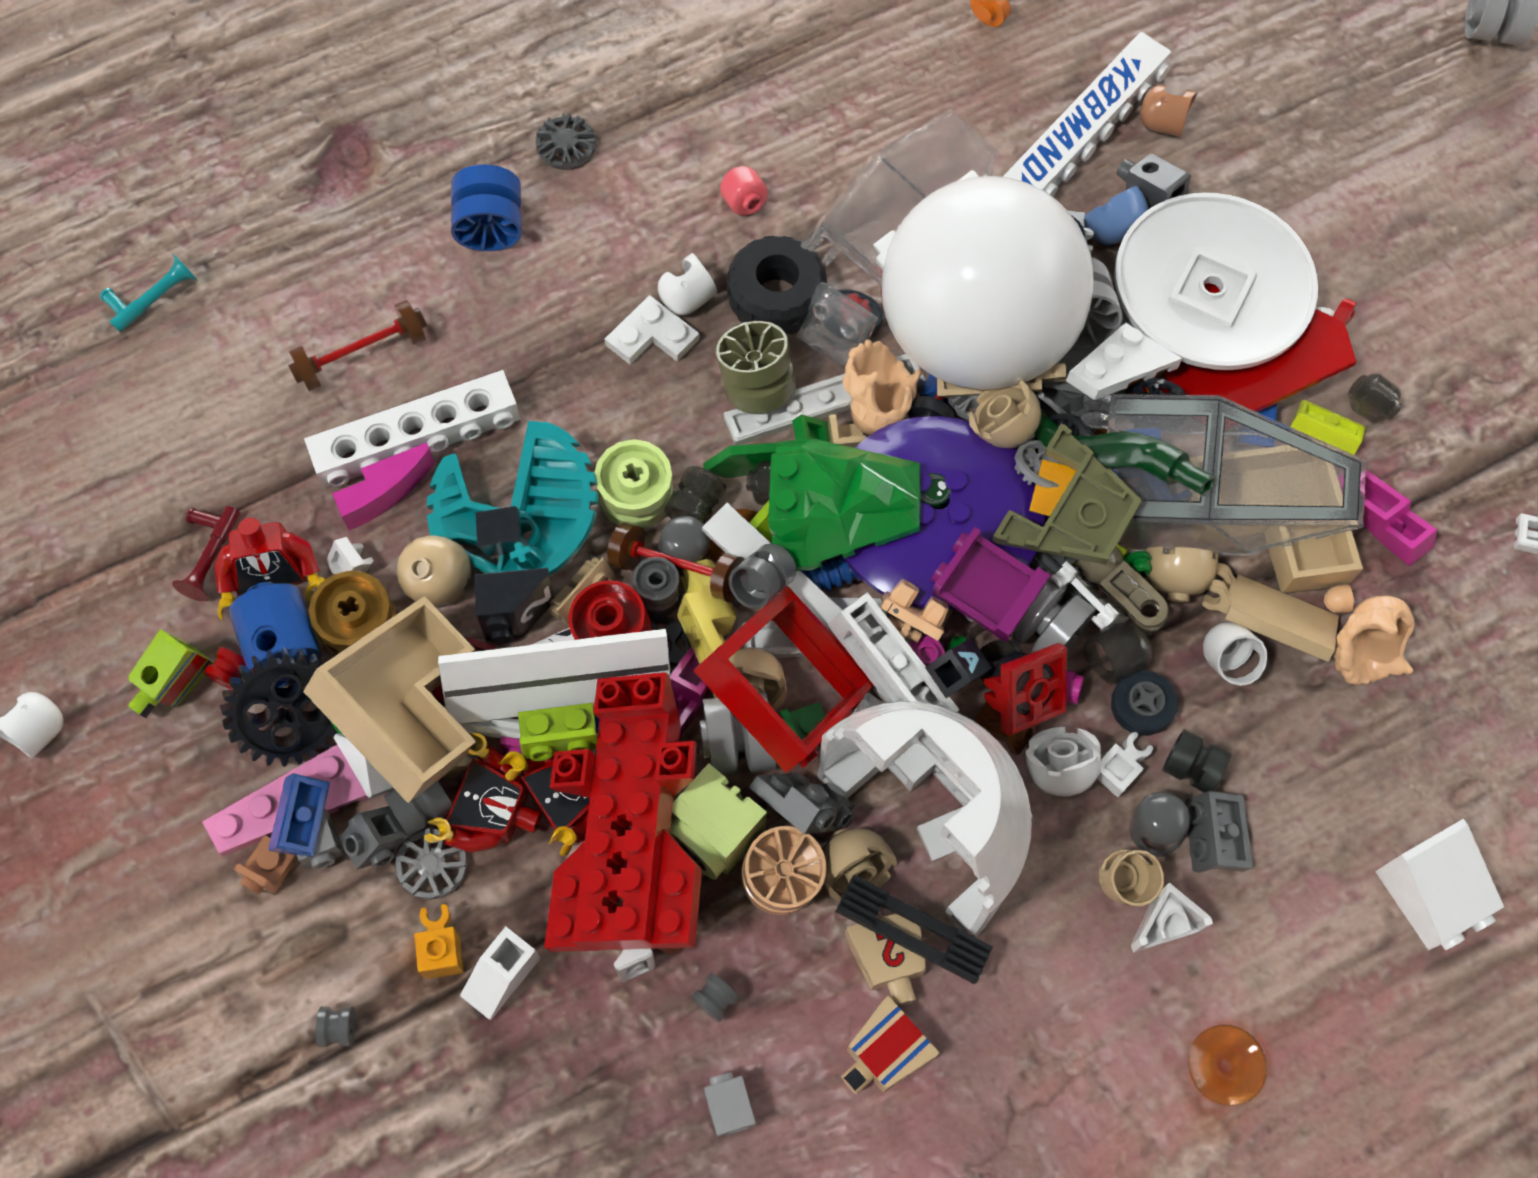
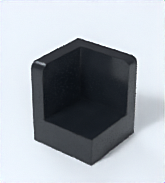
[475,506,529,557]

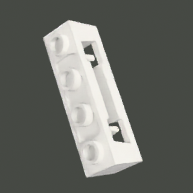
[828,592,959,712]

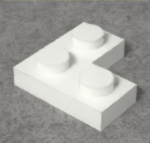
[605,295,700,365]

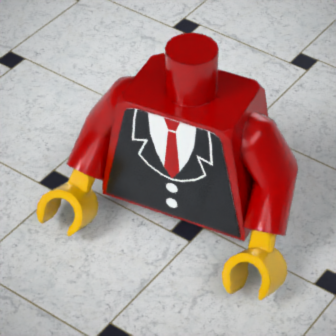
[214,518,326,621]
[424,733,542,853]
[500,751,590,856]

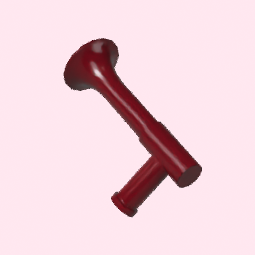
[172,506,240,601]

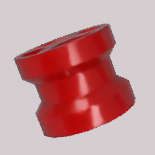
[203,647,246,690]

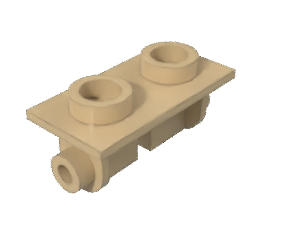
[548,557,617,628]

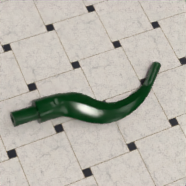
[1034,392,1215,496]

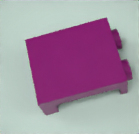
[931,527,1050,642]

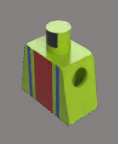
[128,629,214,718]

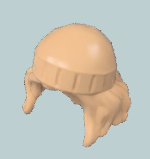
[843,340,923,435]
[1333,595,1415,685]

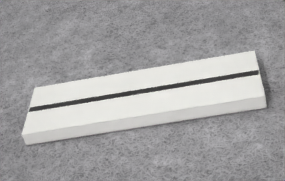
[438,629,671,724]

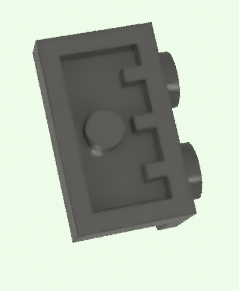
[1185,791,1253,873]

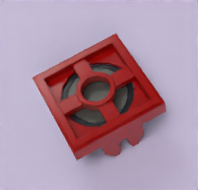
[984,643,1067,736]

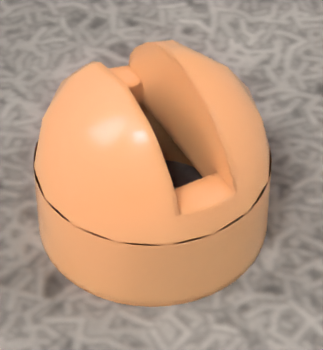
[1324,584,1354,613]

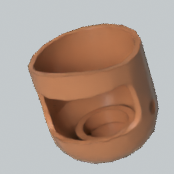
[1141,85,1197,137]

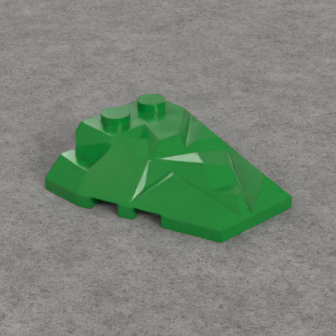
[768,439,921,571]

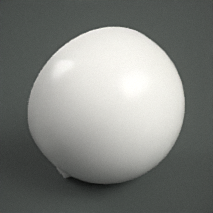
[873,170,1094,389]

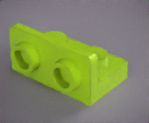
[518,702,597,761]

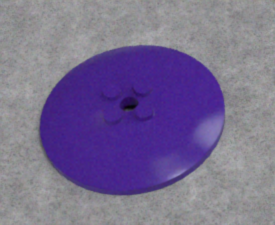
[841,416,1045,610]

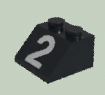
[474,568,555,644]

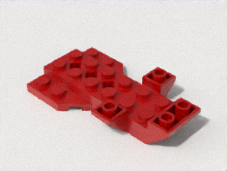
[544,672,702,952]

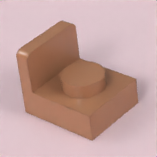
[234,835,298,895]

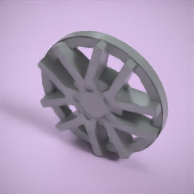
[395,828,467,900]

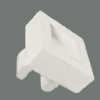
[325,537,374,574]

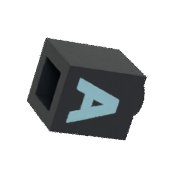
[925,638,992,698]

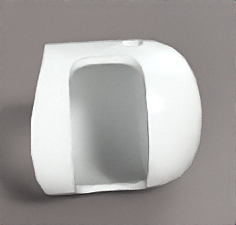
[658,253,717,316]
[1203,622,1267,686]
[0,692,64,759]

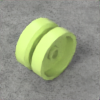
[595,439,674,529]

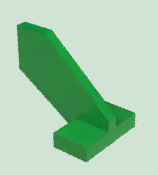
[703,414,830,478]

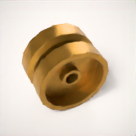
[308,571,397,656]

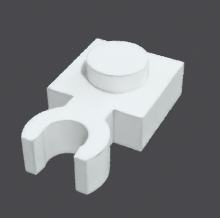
[1097,732,1153,797]

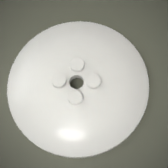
[1114,193,1318,370]

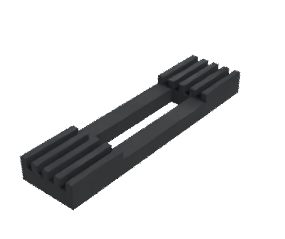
[835,875,993,984]

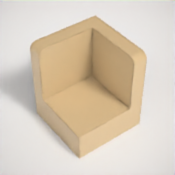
[827,414,867,448]

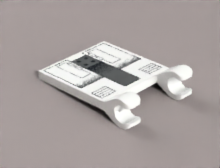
[1050,561,1130,630]

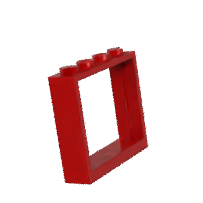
[693,586,874,773]

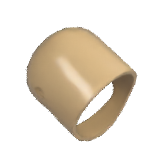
[1098,850,1164,906]

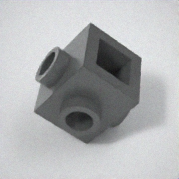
[338,806,408,870]

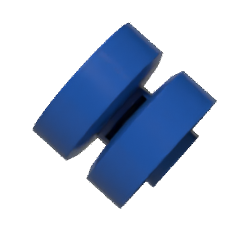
[451,164,522,252]

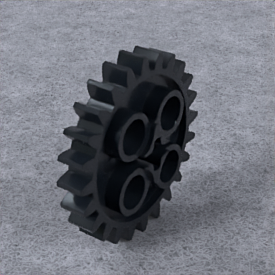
[220,647,338,767]

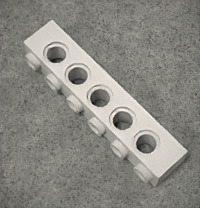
[304,370,520,488]

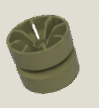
[716,321,796,414]

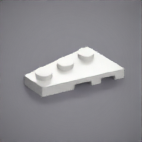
[1066,323,1182,400]

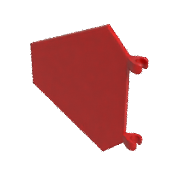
[1162,283,1357,428]

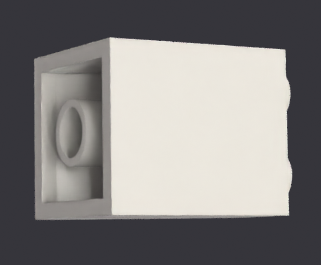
[1375,819,1504,951]

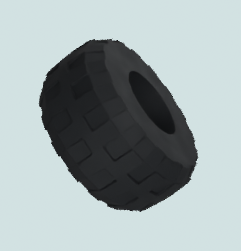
[727,235,827,335]

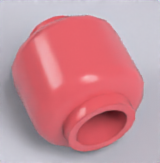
[720,166,768,216]

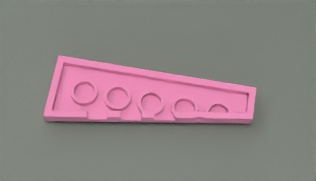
[202,745,369,856]

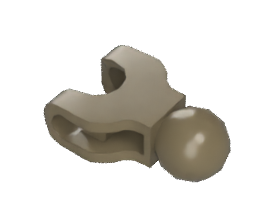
[1077,546,1168,632]

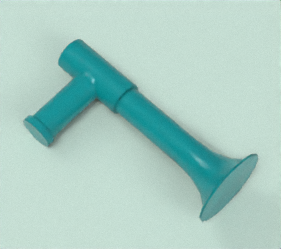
[99,254,198,332]

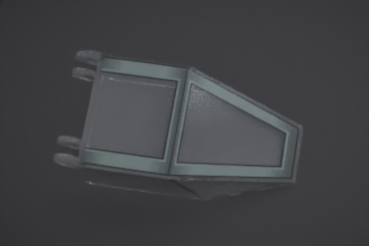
[1081,394,1366,556]

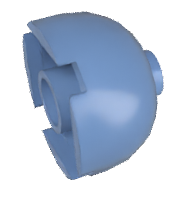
[1084,186,1149,246]

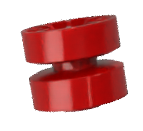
[568,580,654,640]

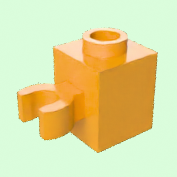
[414,904,464,980]

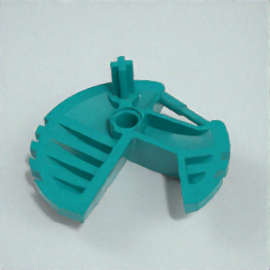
[427,421,599,575]

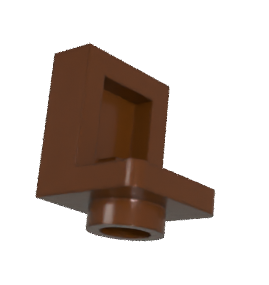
[973,701,1037,755]

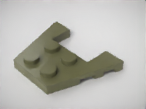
[992,423,1142,565]

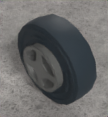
[1111,670,1177,736]

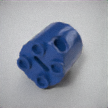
[228,582,322,688]

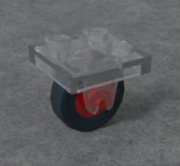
[797,281,883,369]

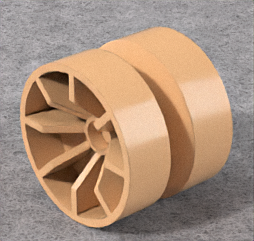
[741,826,826,915]

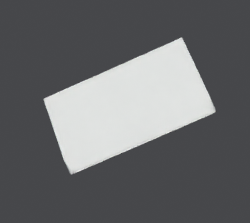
[614,949,656,983]

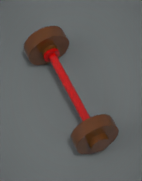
[288,299,427,392]
[607,522,745,602]

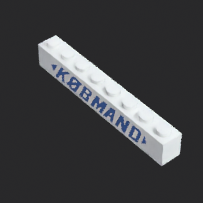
[1003,32,1172,197]

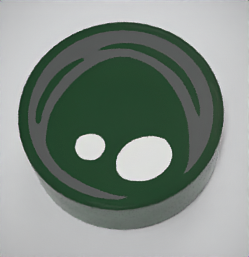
[921,473,951,509]

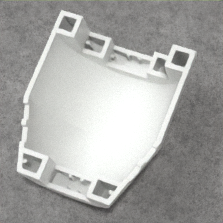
[817,702,1032,938]

